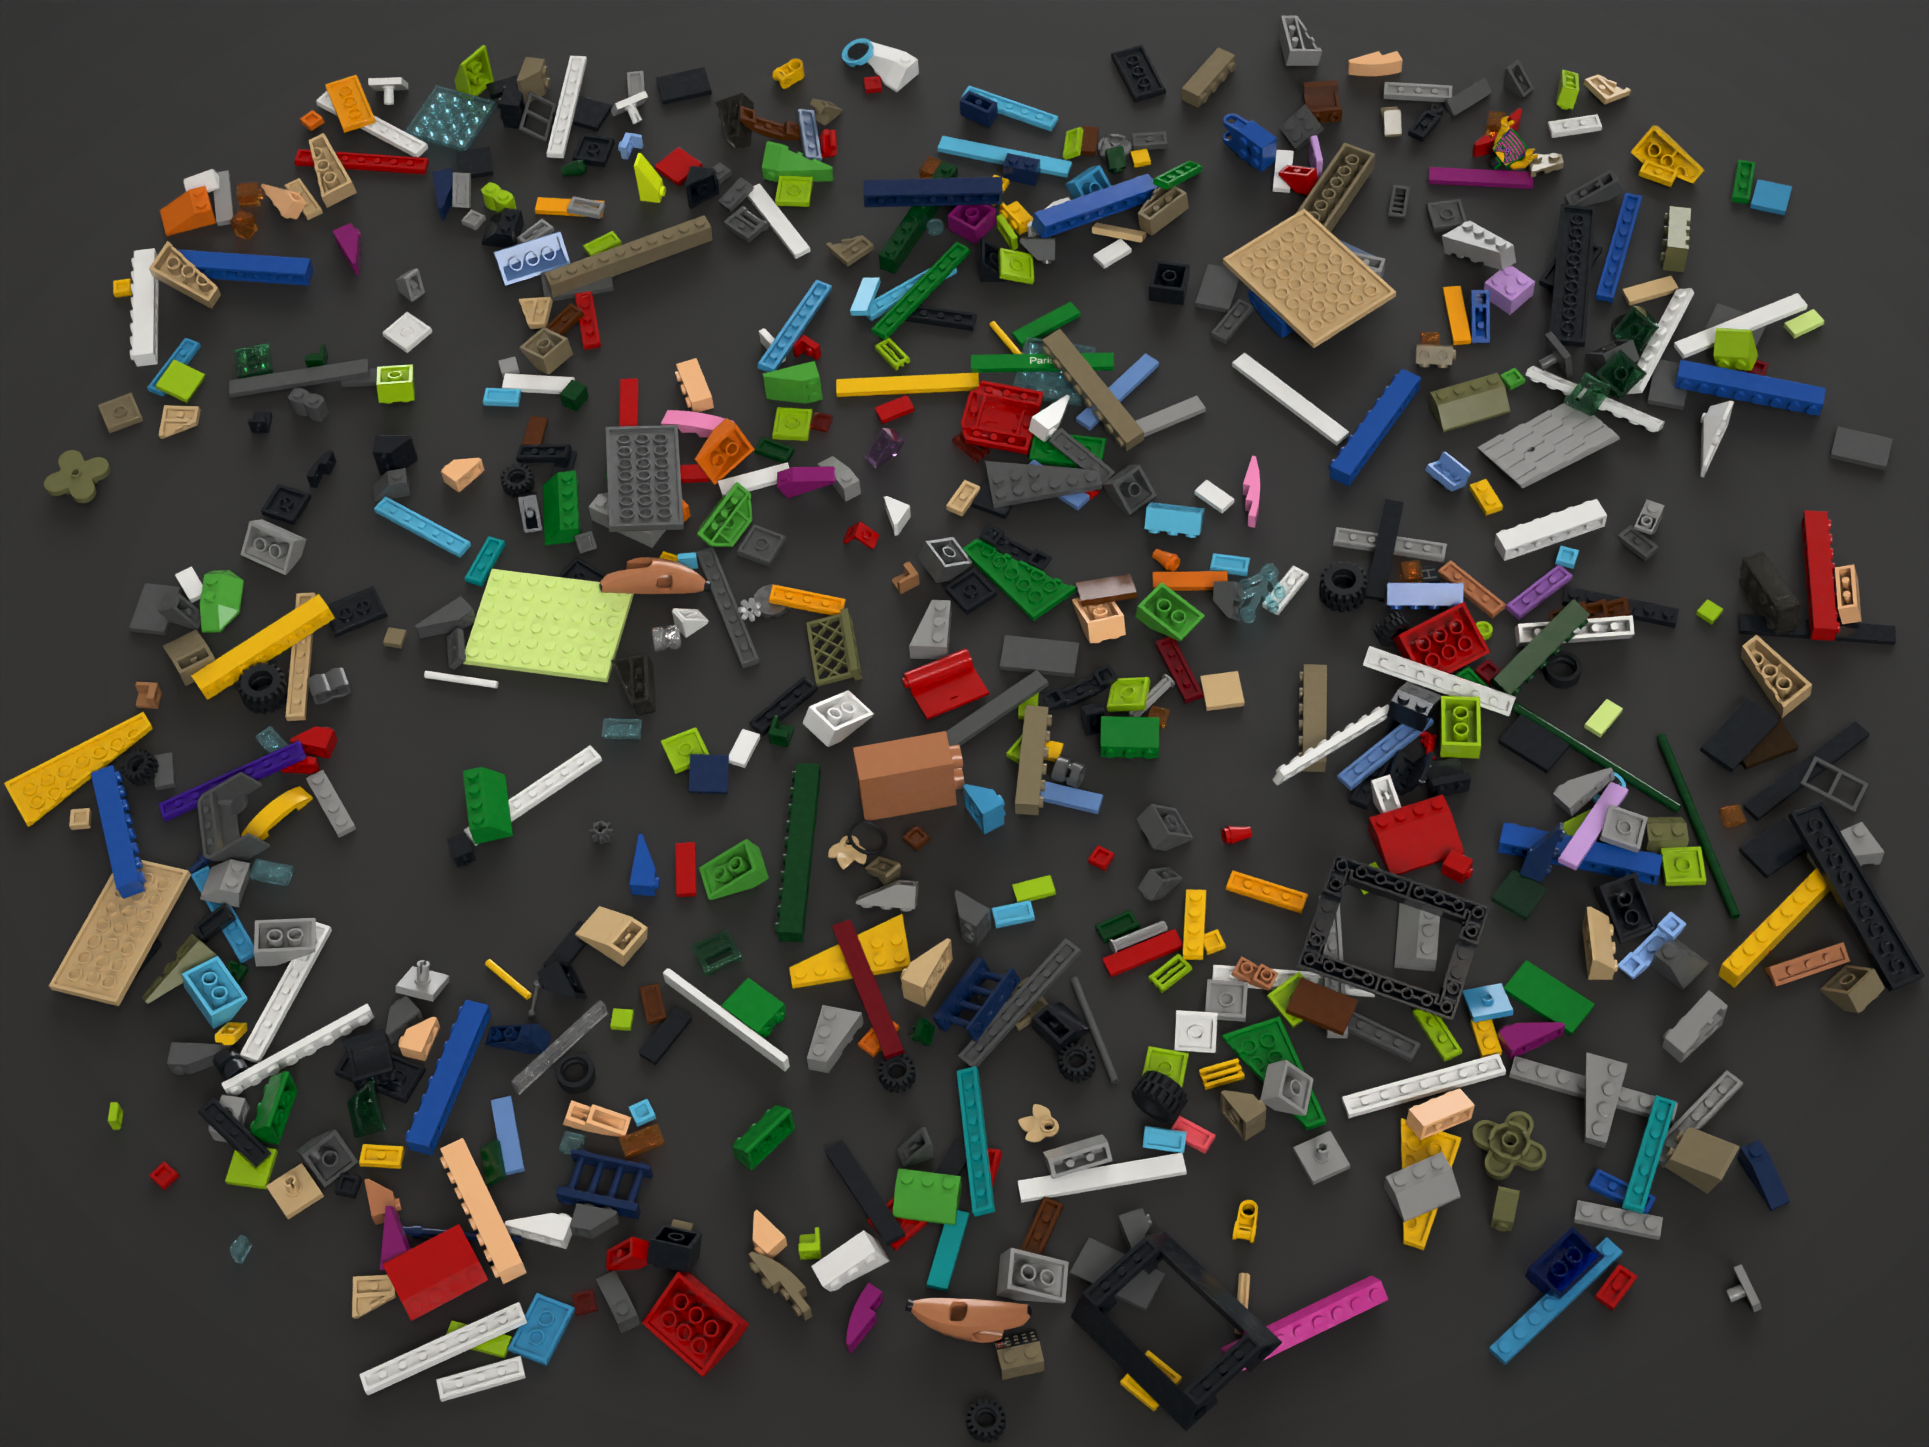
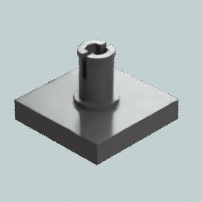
[1538,331,1573,379]

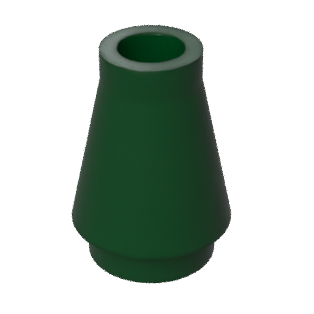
[561,159,587,177]

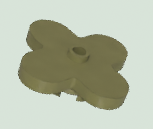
[44,450,111,503]
[1472,1111,1546,1180]

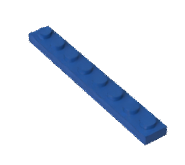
[1595,193,1642,303]

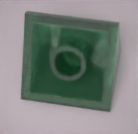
[1595,350,1647,399]
[347,1081,386,1138]

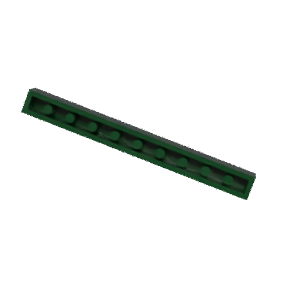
[775,763,821,943]

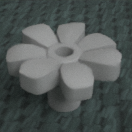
[738,598,762,622]

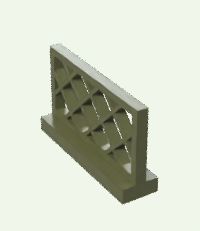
[806,608,863,687]

